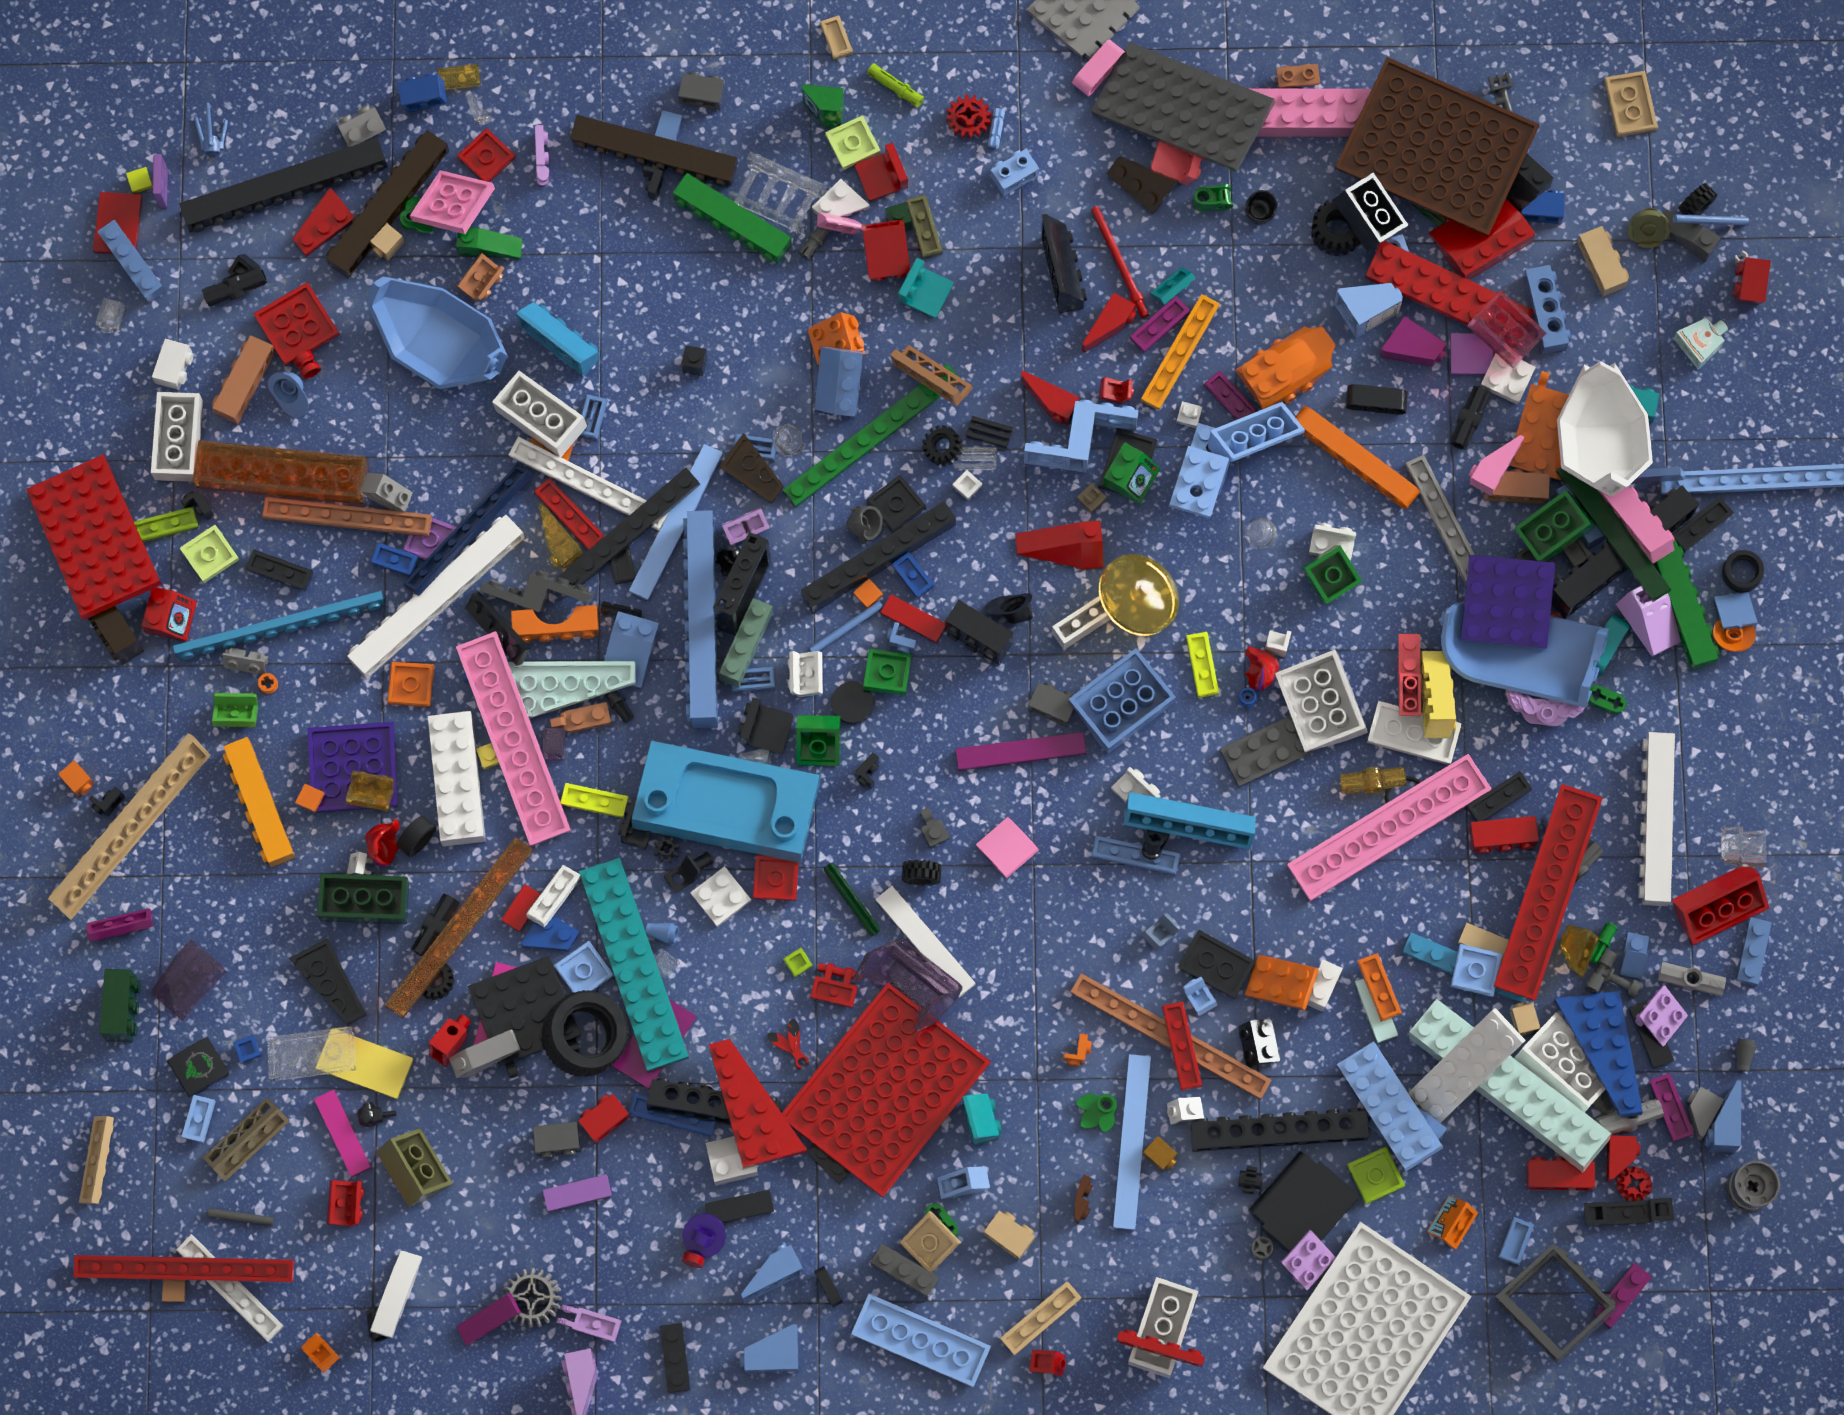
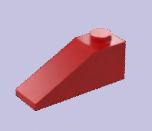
[1082,293,1137,353]
[1020,371,1079,425]

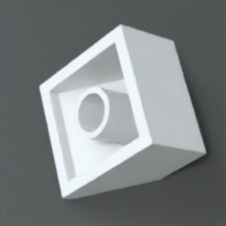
[706,1136,758,1186]

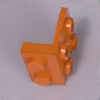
[808,312,865,365]

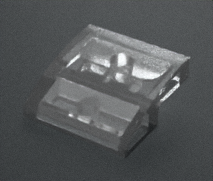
[1721,826,1767,867]

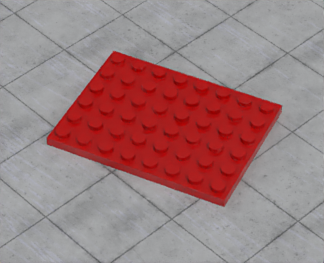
[782,982,991,1198]

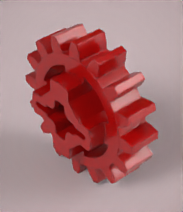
[946,94,991,140]

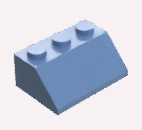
[815,346,863,417]

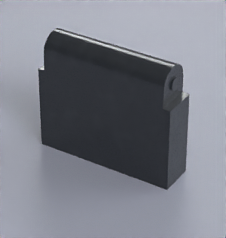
[1248,1151,1360,1254]

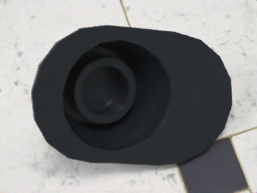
[985,593,1033,624]

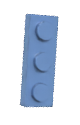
[1736,917,1772,986]

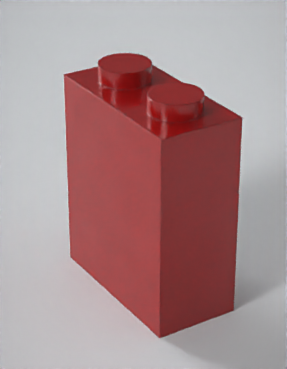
[861,220,910,281]

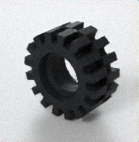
[1679,183,1718,215]
[922,425,963,466]
[902,860,942,886]
[414,958,455,1000]

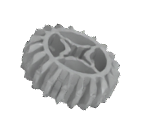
[502,1268,562,1328]

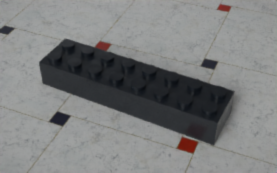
[1551,485,1699,619]

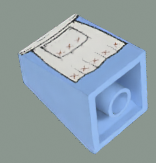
[1334,283,1403,338]

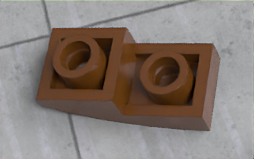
[1074,1174,1093,1224]

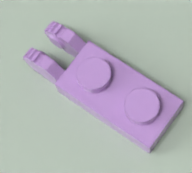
[534,125,549,187]
[556,1305,622,1342]

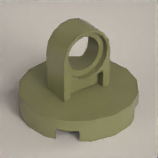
[1628,208,1670,248]

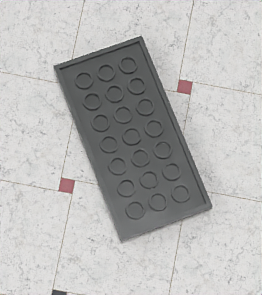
[1091,42,1275,172]

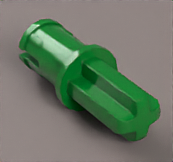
[1587,922,1618,964]

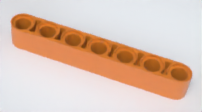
[1295,406,1420,509]

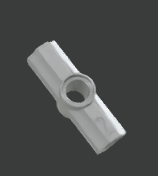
[1657,962,1726,997]
[1595,1099,1664,1135]

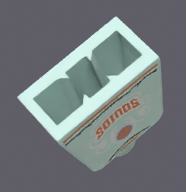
[1674,318,1728,369]

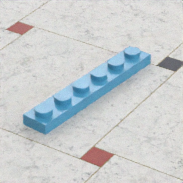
[1402,932,1526,1003]

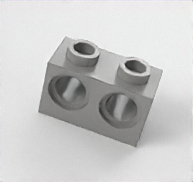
[360,473,413,512]

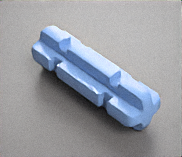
[988,108,1005,149]

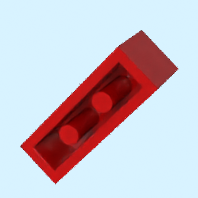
[1469,816,1539,854]
[1526,1157,1595,1191]

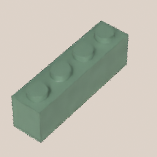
[719,598,773,688]

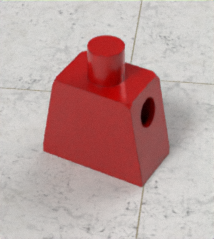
[429,1014,471,1068]

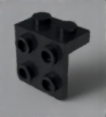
[737,697,793,754]

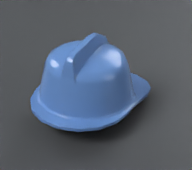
[268,371,309,418]

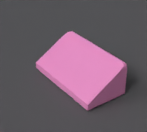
[817,212,862,235]

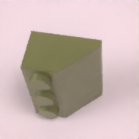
[376,1128,453,1207]

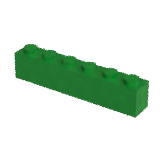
[673,173,792,264]
[1653,540,1720,671]

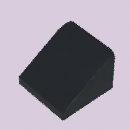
[228,254,259,275]

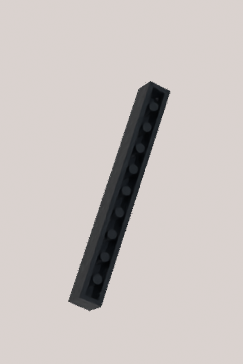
[179,137,388,232]

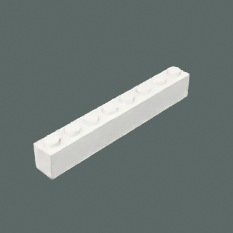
[1638,732,1675,906]

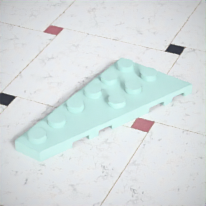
[508,661,636,719]

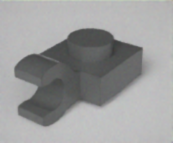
[920,807,950,848]

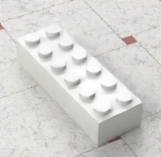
[428,711,486,847]

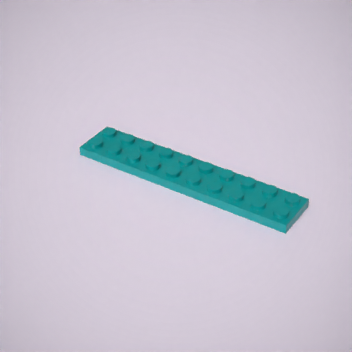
[579,857,689,1072]

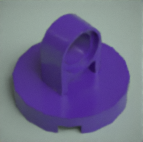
[682,1213,727,1258]

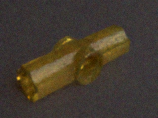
[1340,767,1406,794]

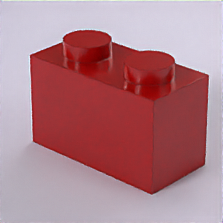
[578,1094,630,1144]

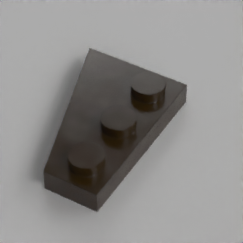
[1106,157,1179,213]
[720,433,784,504]

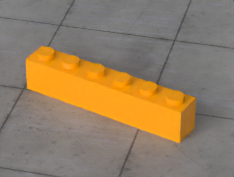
[222,737,295,867]

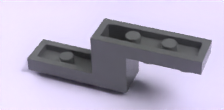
[480,570,594,612]

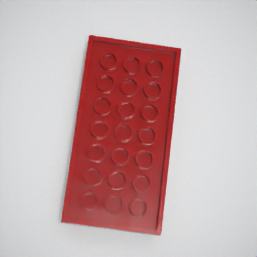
[26,454,162,620]

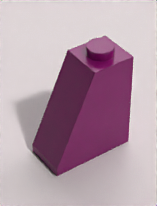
[1379,316,1447,367]

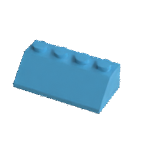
[516,302,600,377]

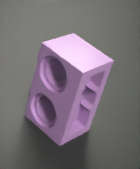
[722,507,769,545]

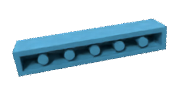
[1123,792,1256,850]

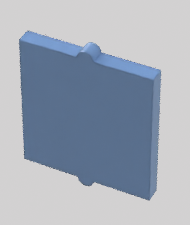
[1714,592,1758,630]

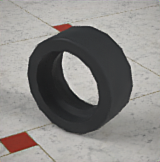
[1722,550,1764,593]
[397,815,436,857]

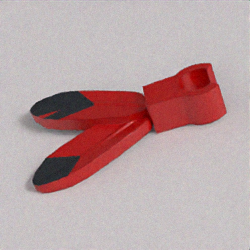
[768,1019,809,1070]

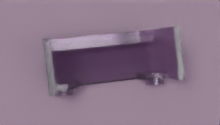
[853,939,963,1032]

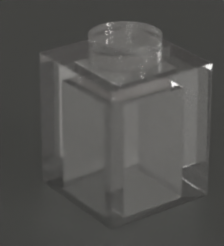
[96,298,127,333]

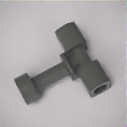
[1585,949,1642,999]

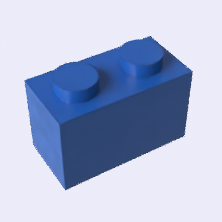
[398,73,447,112]

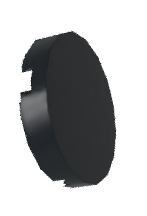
[831,681,874,724]

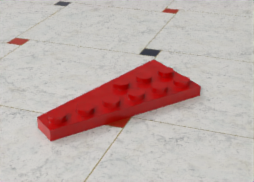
[709,1039,807,1169]

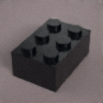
[1333,173,1408,252]
[945,600,1013,665]

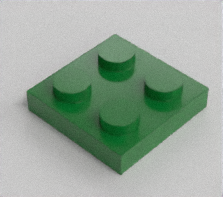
[863,648,912,696]

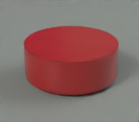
[681,1252,705,1268]

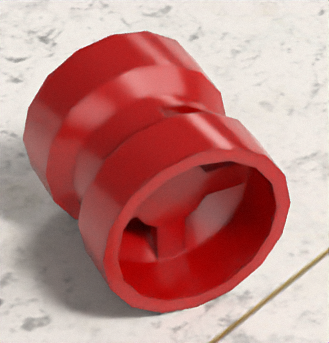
[293,350,321,379]

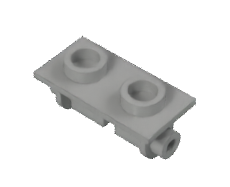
[222,647,268,675]

